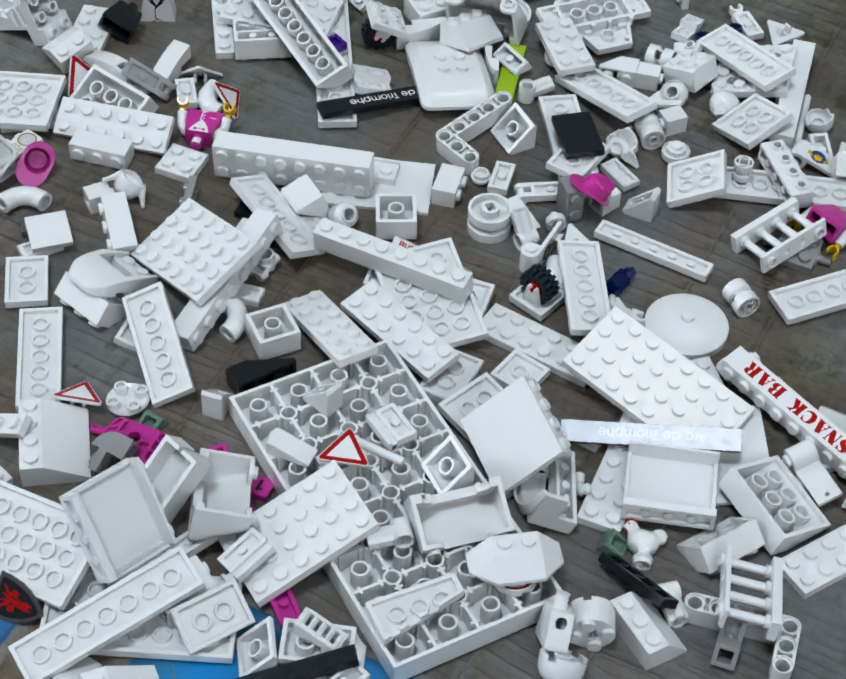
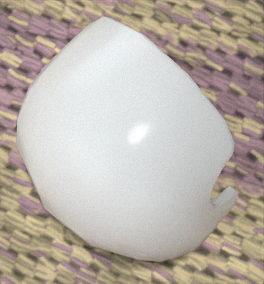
[804,108,834,133]

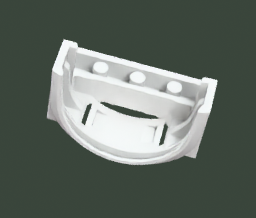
[513,428,577,534]

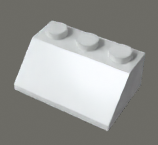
[439,9,503,52]
[54,271,126,328]
[676,516,765,575]
[610,591,687,671]

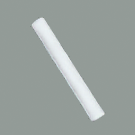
[344,431,406,466]

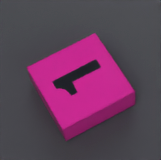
[250,475,274,502]

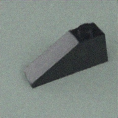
[226,358,296,394]

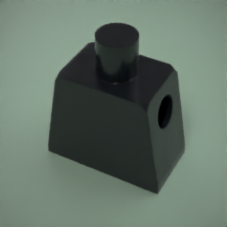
[98,0,142,44]

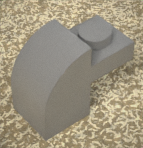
[88,431,140,474]
[710,617,748,671]

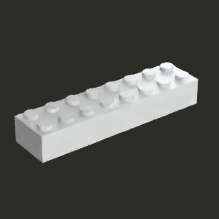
[212,130,375,198]

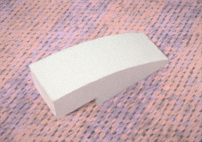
[394,17,447,50]
[153,39,191,91]

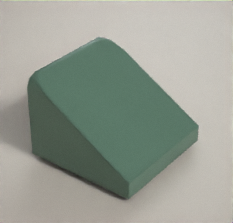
[138,409,169,431]
[596,528,628,558]

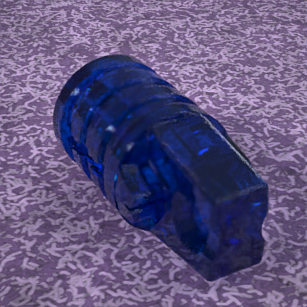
[606,266,636,297]

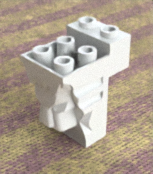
[0,0,73,46]

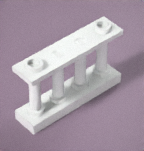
[730,197,827,274]
[715,544,783,642]

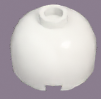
[538,648,588,679]

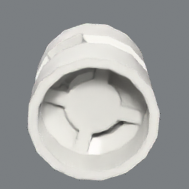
[644,43,677,72]
[634,113,666,150]
[722,278,761,318]

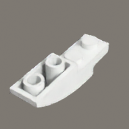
[83,50,151,95]

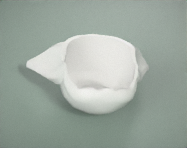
[709,82,740,120]
[606,126,639,168]
[102,169,146,209]

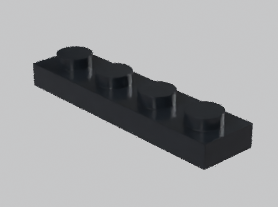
[598,552,679,610]

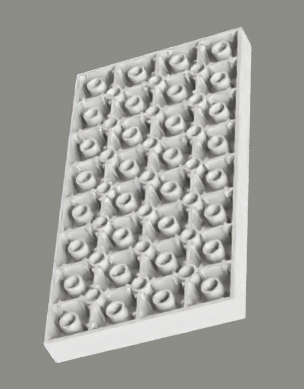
[229,339,563,679]

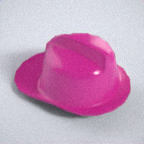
[15,141,55,187]
[569,173,615,206]

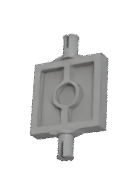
[763,231,832,274]

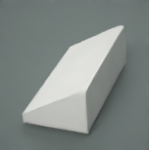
[492,42,532,76]

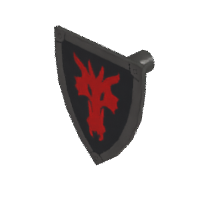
[0,570,44,623]

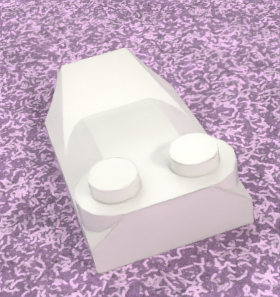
[278,617,366,668]

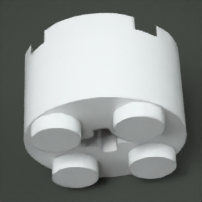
[569,596,616,652]

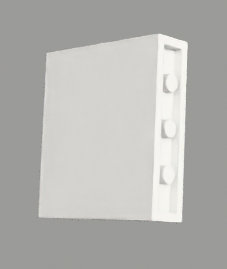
[460,375,573,499]
[621,440,721,530]
[59,457,177,584]

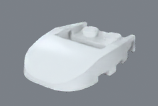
[68,249,158,298]

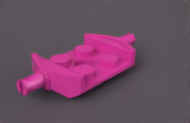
[89,417,169,465]

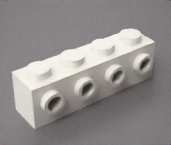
[758,139,815,208]

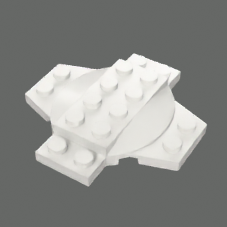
[536,0,651,55]

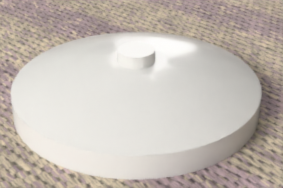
[644,293,729,360]

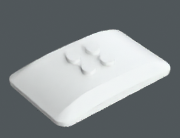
[405,41,495,111]

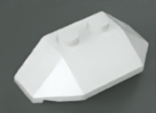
[465,531,564,587]

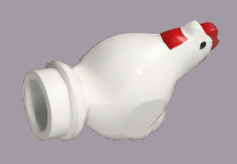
[623,518,668,571]

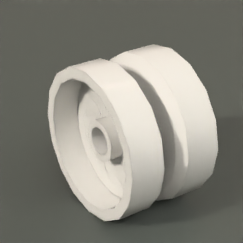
[466,193,513,244]

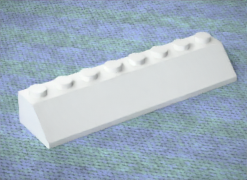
[252,0,353,88]

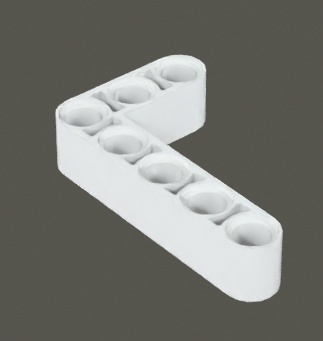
[436,91,512,176]
[684,592,801,679]

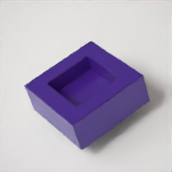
[327,34,347,53]

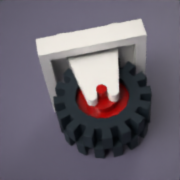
[361,0,408,50]
[508,264,565,322]

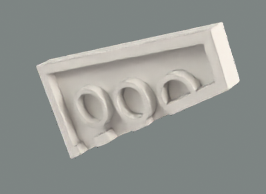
[365,572,464,646]

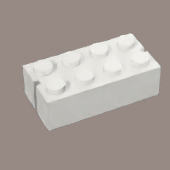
[145,434,211,524]

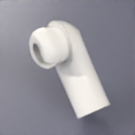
[576,472,591,497]

